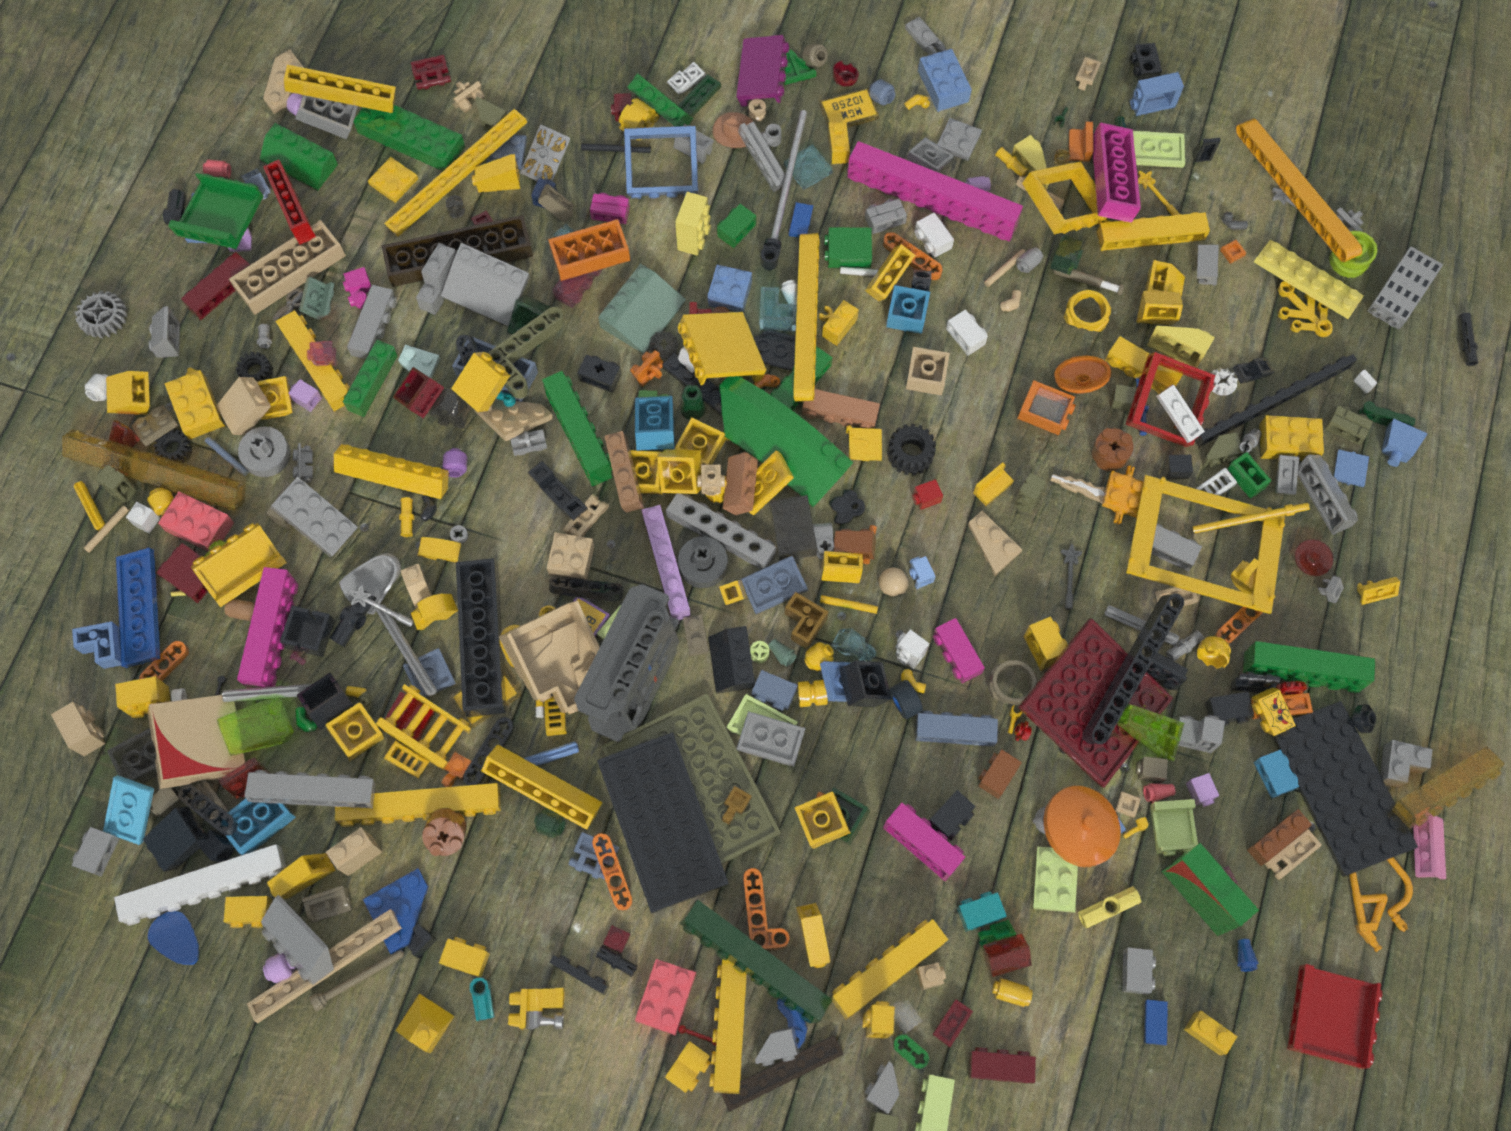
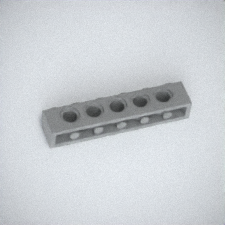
[666,493,776,570]

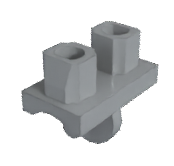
[1336,207,1364,232]
[510,429,547,456]

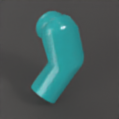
[496,391,516,407]

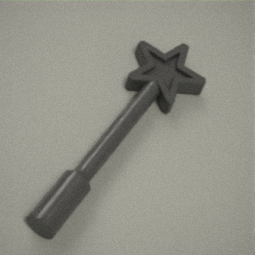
[1060,544,1083,610]

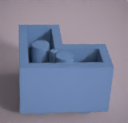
[72,621,121,669]

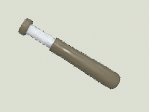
[1053,264,1124,296]

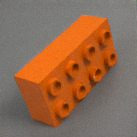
[548,219,630,281]

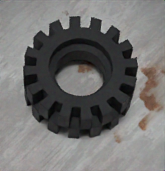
[236,352,273,381]
[153,429,192,466]

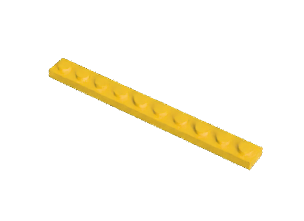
[384,109,527,237]

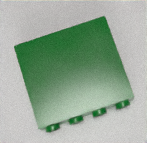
[168,173,264,249]

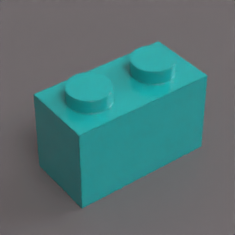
[957,891,1007,932]

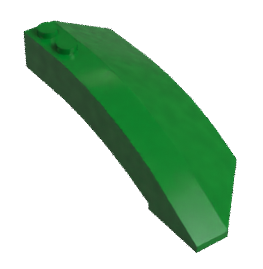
[719,376,854,507]

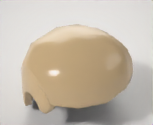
[878,567,909,597]

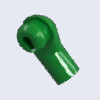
[295,707,317,733]

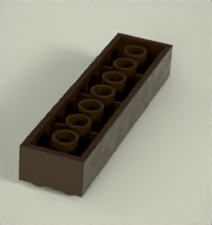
[381,215,533,287]

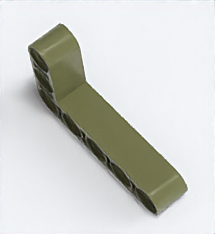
[488,307,564,399]

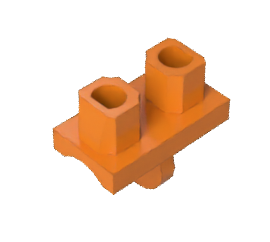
[630,351,664,387]

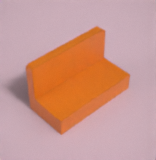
[1069,122,1093,162]

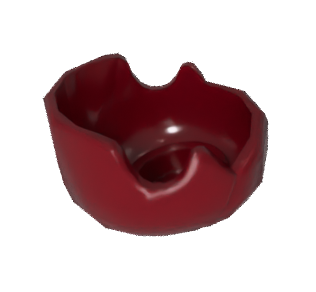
[833,61,859,87]

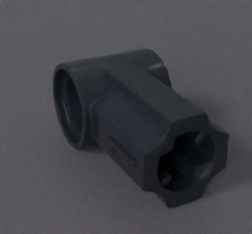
[163,189,186,224]

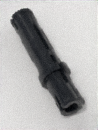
[1459,312,1479,366]

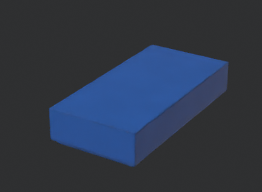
[789,202,813,238]
[1144,1000,1168,1045]

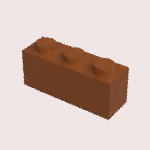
[1247,809,1312,866]

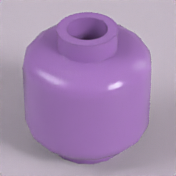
[442,448,468,477]

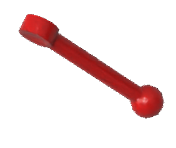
[678,1025,717,1046]

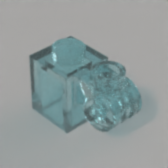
[831,628,876,661]

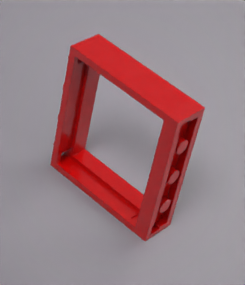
[1125,352,1216,447]

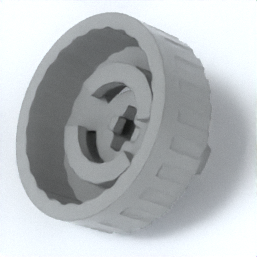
[238,427,291,477]

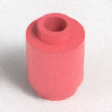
[203,160,231,178]

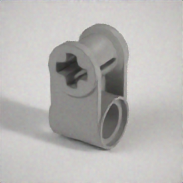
[812,522,834,560]

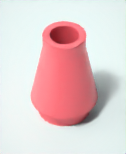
[1143,783,1175,803]

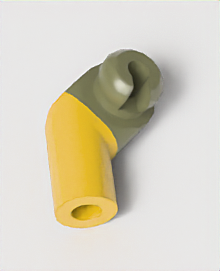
[346,686,372,707]

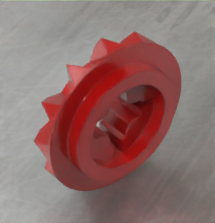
[1276,681,1307,695]

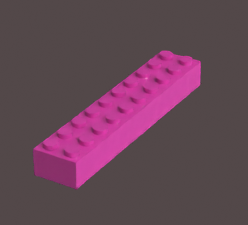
[848,141,1023,242]

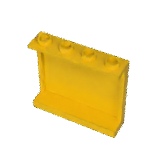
[678,312,766,385]

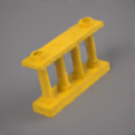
[376,684,471,771]

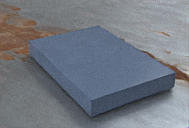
[740,556,809,614]

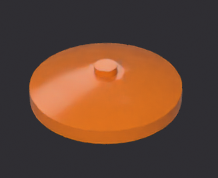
[1043,786,1121,867]

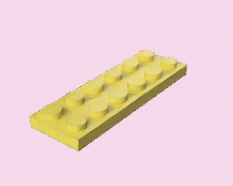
[1254,239,1364,319]

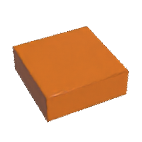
[1220,240,1246,264]

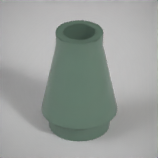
[768,639,797,667]

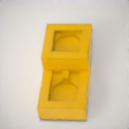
[417,537,461,563]

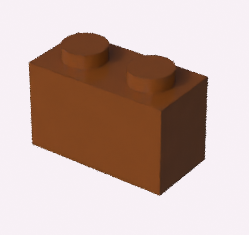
[834,529,876,559]
[978,749,1022,799]

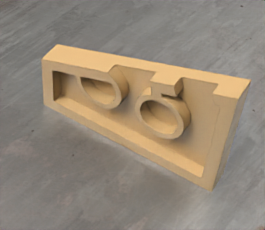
[968,511,1022,576]

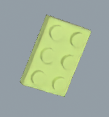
[1133,131,1185,168]
[727,694,798,736]
[1033,847,1078,913]

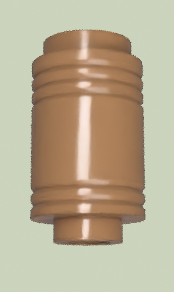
[225,599,255,621]

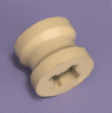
[749,99,766,122]

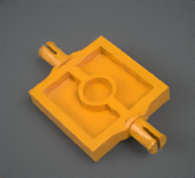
[1102,466,1143,524]

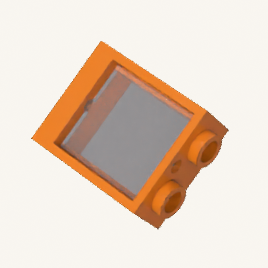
[1017,380,1076,435]

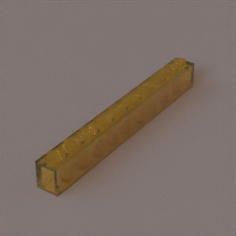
[62,429,246,510]

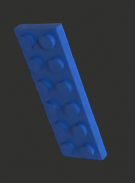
[116,548,160,668]

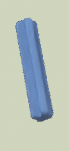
[523,741,579,766]

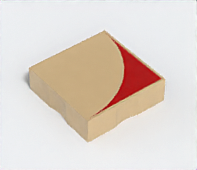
[148,695,246,789]

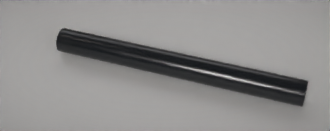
[581,143,651,153]

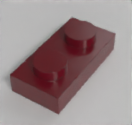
[932,999,973,1048]

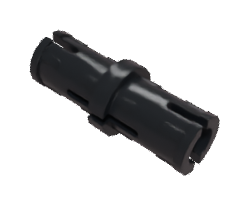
[596,945,638,977]

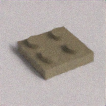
[131,405,178,446]

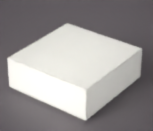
[1354,370,1377,394]

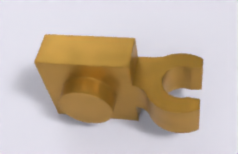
[722,786,752,825]

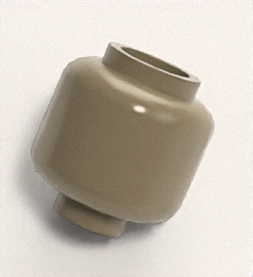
[802,44,828,67]

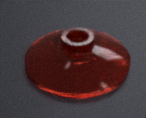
[1295,539,1334,576]

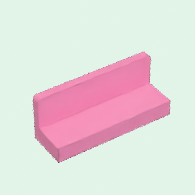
[1413,814,1446,879]

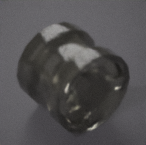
[445,195,465,218]

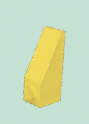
[1012,135,1049,190]

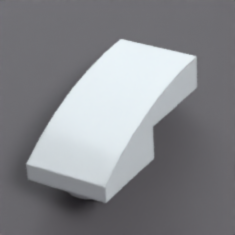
[667,62,706,94]

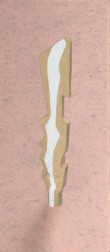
[1050,474,1105,503]

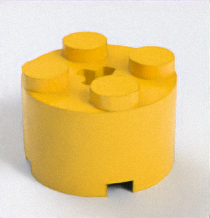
[619,98,659,140]

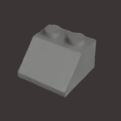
[149,306,180,358]

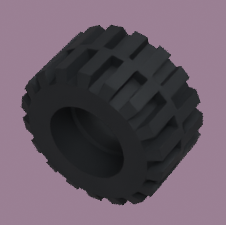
[887,424,936,476]

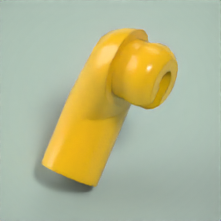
[901,669,926,693]

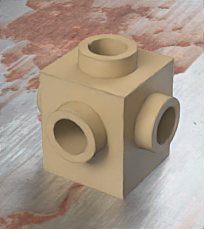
[698,465,725,496]

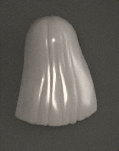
[339,553,401,614]

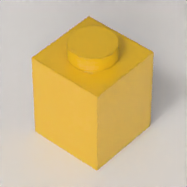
[719,580,748,605]

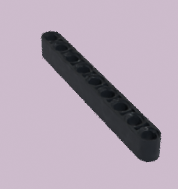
[1083,593,1184,744]

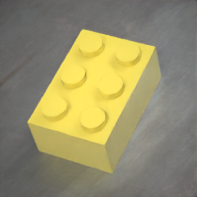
[675,192,711,256]

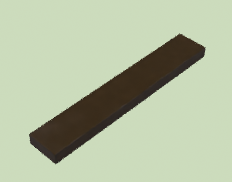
[721,1035,844,1112]

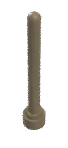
[309,950,404,1011]

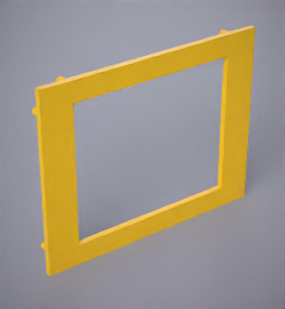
[1126,475,1285,614]

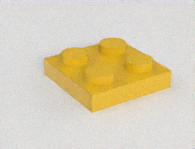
[368,157,418,203]

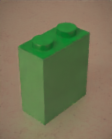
[824,227,872,268]

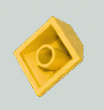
[395,994,454,1053]

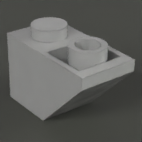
[755,1026,800,1066]
[864,1061,900,1114]

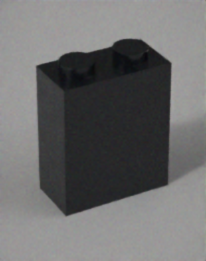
[143,807,209,871]

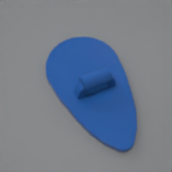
[148,911,199,965]

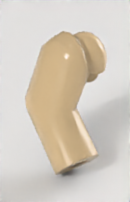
[1000,290,1022,312]

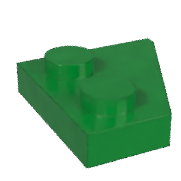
[784,49,817,85]

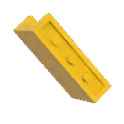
[191,523,287,607]

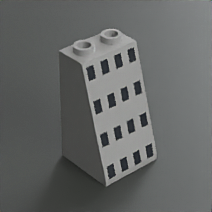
[1367,246,1443,330]

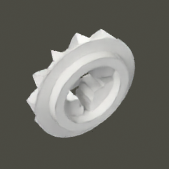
[1211,367,1238,396]

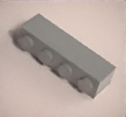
[347,285,397,359]

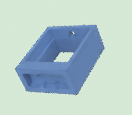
[1130,72,1184,116]

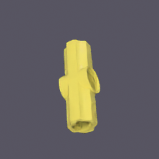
[1078,886,1141,929]

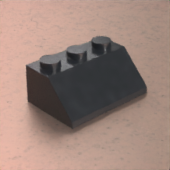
[708,626,755,694]

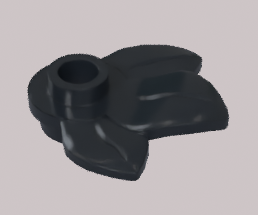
[829,489,866,524]

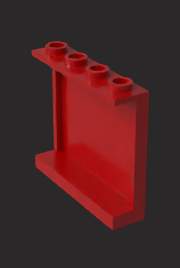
[1287,964,1382,1069]

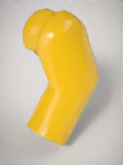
[904,94,930,110]

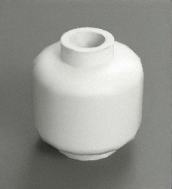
[85,374,108,401]

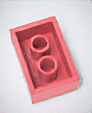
[158,492,234,552]
[635,959,696,1036]

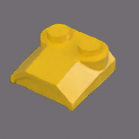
[257,376,293,420]

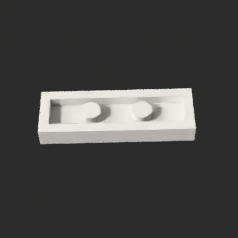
[1156,385,1205,443]

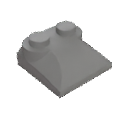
[907,137,954,173]

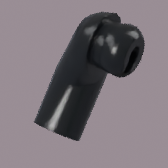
[420,495,437,521]

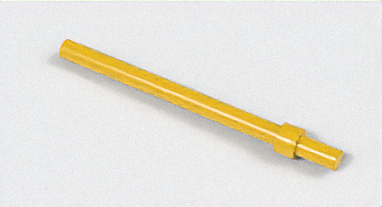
[1192,503,1310,534]

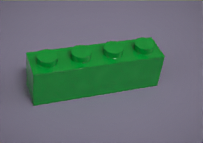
[627,73,694,127]
[343,340,398,417]
[770,346,833,411]

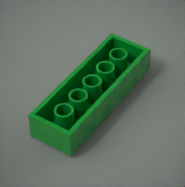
[353,105,465,171]
[542,371,613,487]
[1243,641,1375,693]

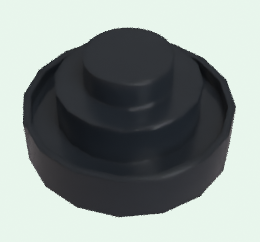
[1351,704,1376,734]

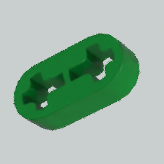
[893,1034,929,1069]

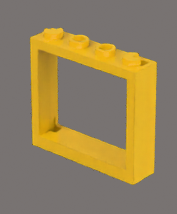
[1022,161,1108,234]

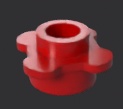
[1014,721,1032,741]

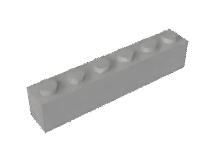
[245,770,376,809]

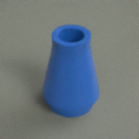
[1237,939,1259,972]

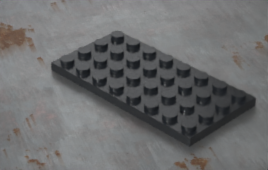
[1271,701,1418,877]
[597,732,729,914]

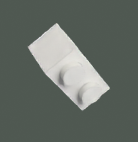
[914,213,954,258]
[946,310,988,356]

